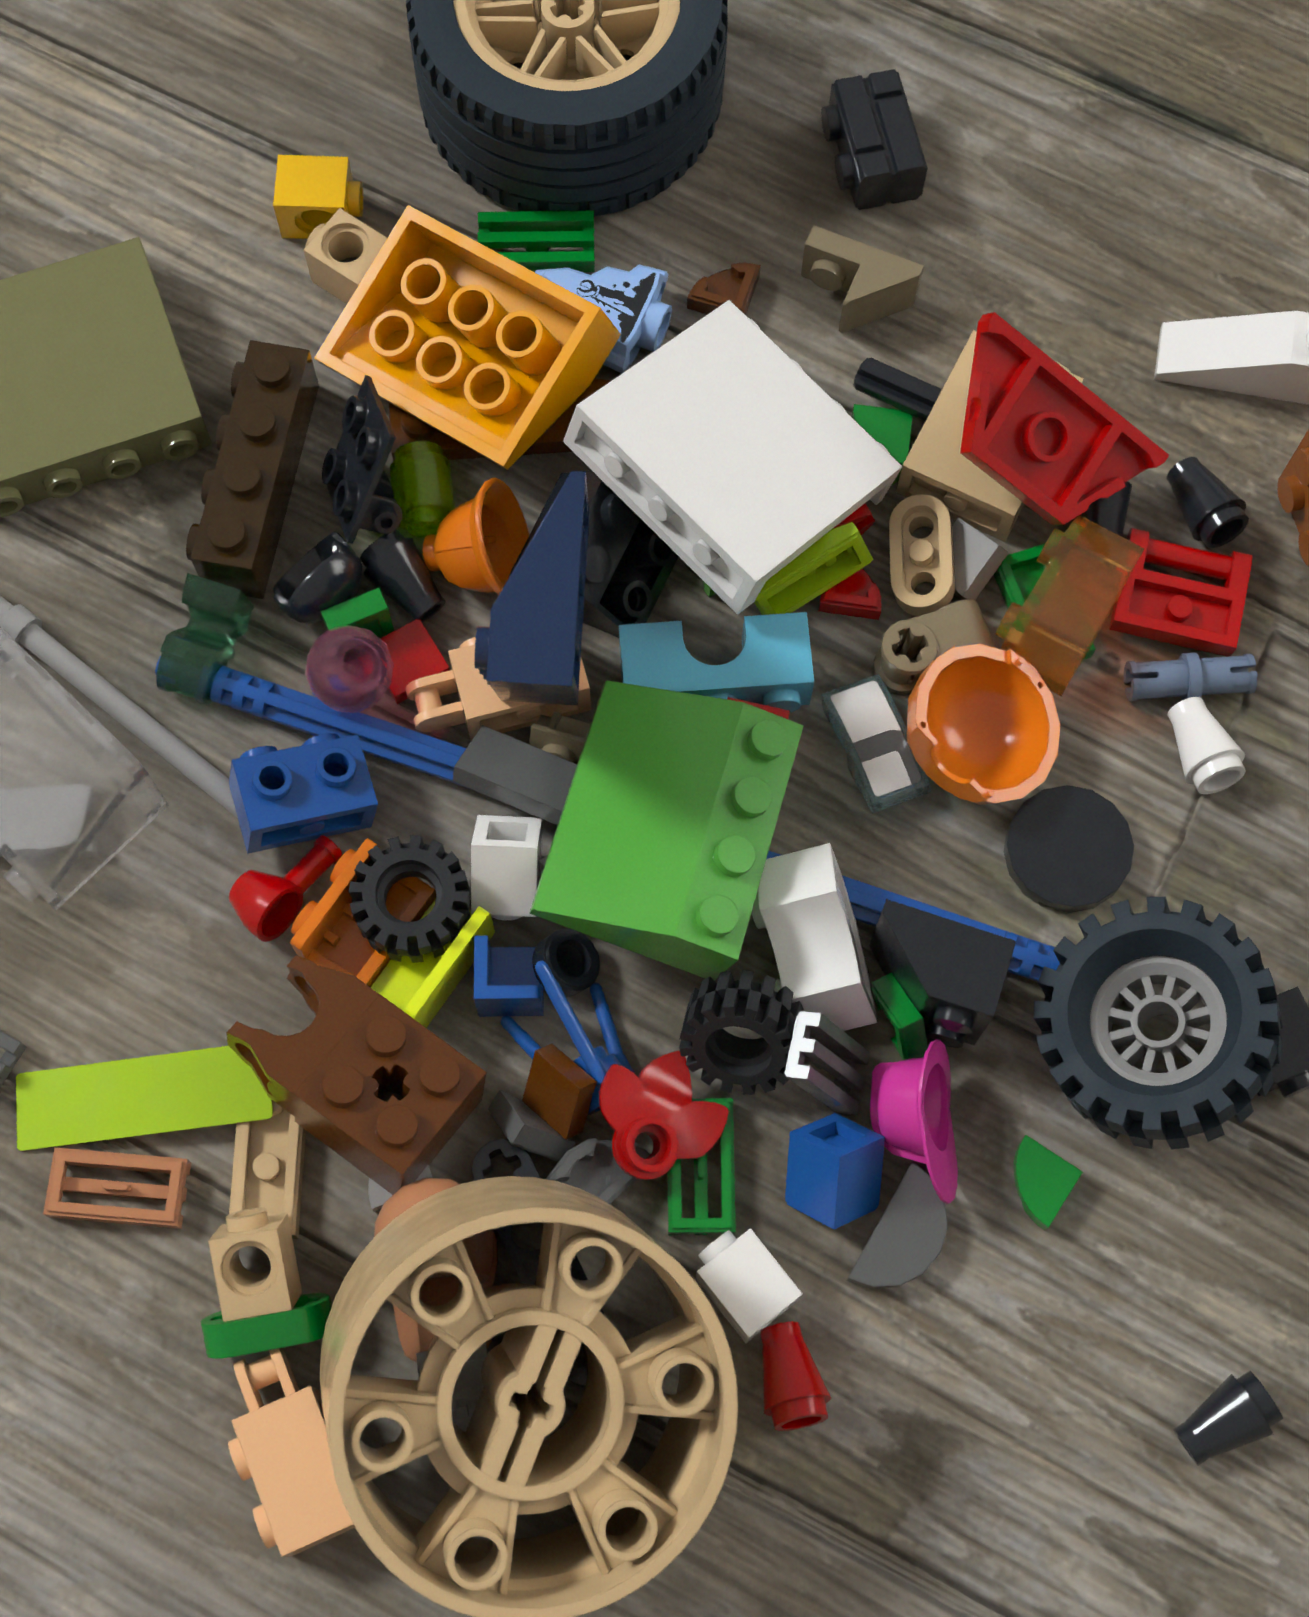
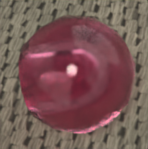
[305,625,394,713]

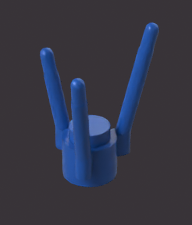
[500,961,634,1115]

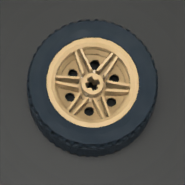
[406,0,728,217]

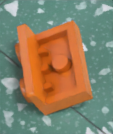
[290,838,437,987]

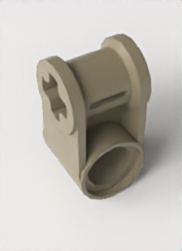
[873,599,996,695]

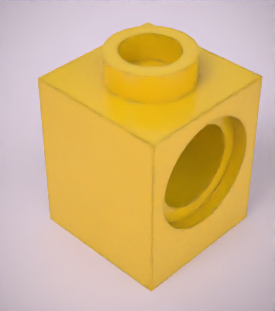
[273,155,364,239]

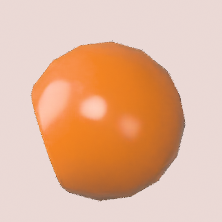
[907,643,1061,805]

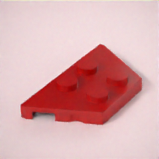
[960,312,1169,525]

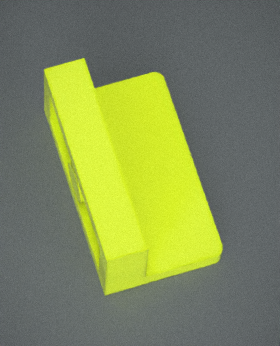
[371,898,495,1028]

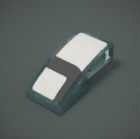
[821,674,931,814]

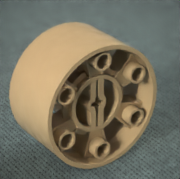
[320,1176,738,1617]

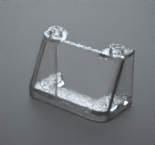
[0,627,169,911]

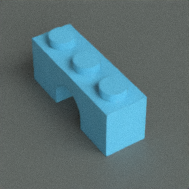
[619,612,814,712]

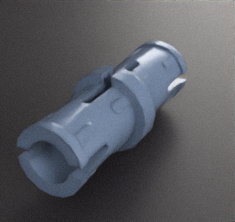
[1124,652,1258,701]

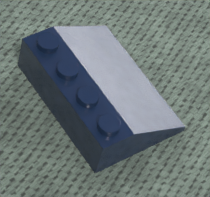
[475,471,590,705]

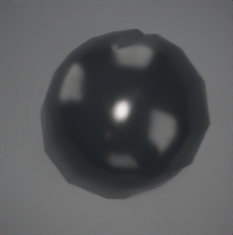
[273,532,363,624]

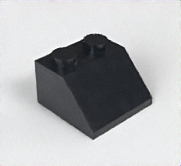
[869,899,1016,1048]

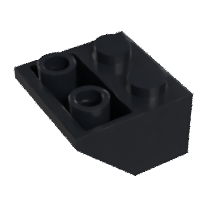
[509,470,679,638]

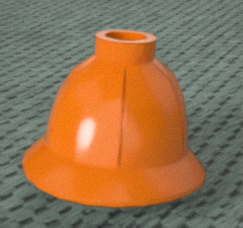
[423,478,530,594]

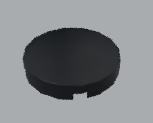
[1003,785,1134,913]

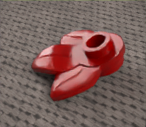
[599,1050,729,1180]

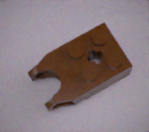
[226,955,487,1195]

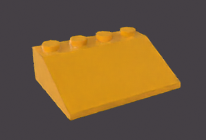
[314,205,621,470]

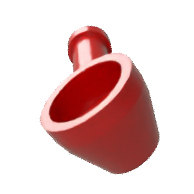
[229,835,343,942]

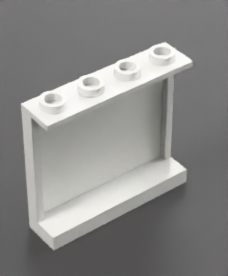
[563,300,903,615]

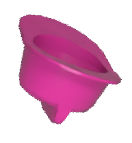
[870,1039,958,1204]

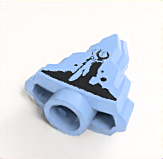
[535,264,672,373]

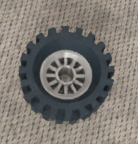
[1034,897,1283,1150]

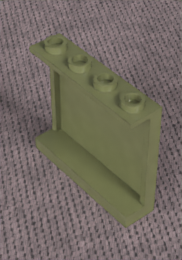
[0,237,213,517]

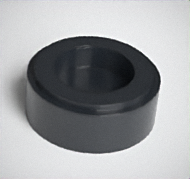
[532,928,600,997]

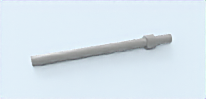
[0,595,238,818]

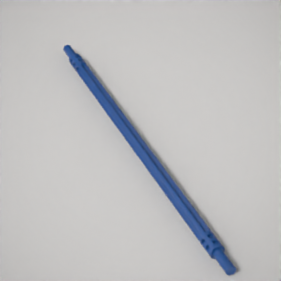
[155,652,1060,982]

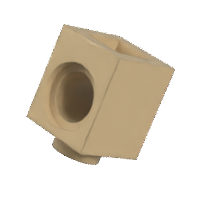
[304,208,387,304]
[208,1207,302,1322]

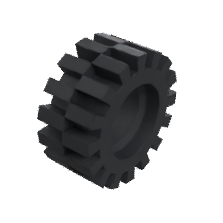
[349,835,471,963]
[679,970,804,1095]

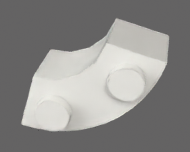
[751,843,877,1039]

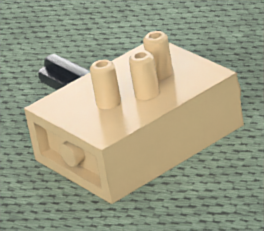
[853,330,1084,542]

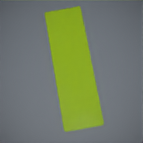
[16,1046,273,1151]

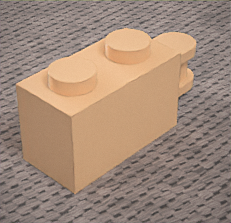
[405,637,591,741]
[228,1348,355,1557]

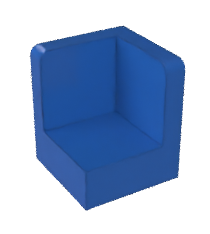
[474,935,544,1017]
[785,1113,885,1229]

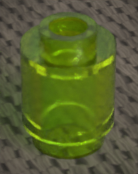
[389,441,455,537]

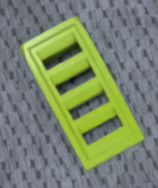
[754,522,873,615]

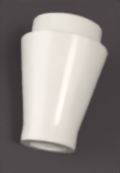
[1168,697,1246,794]

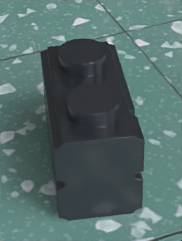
[821,69,928,210]

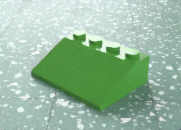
[529,680,804,981]

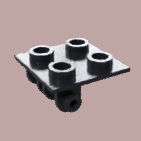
[322,375,403,544]

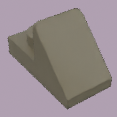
[801,225,924,332]

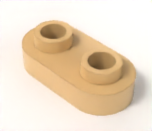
[889,494,955,616]

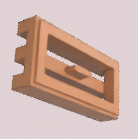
[43,1147,191,1229]

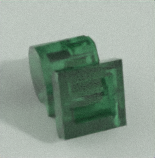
[156,573,254,705]

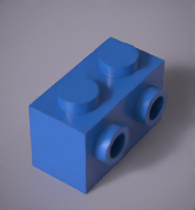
[229,733,378,854]

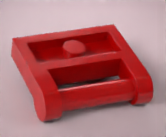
[1109,528,1252,657]

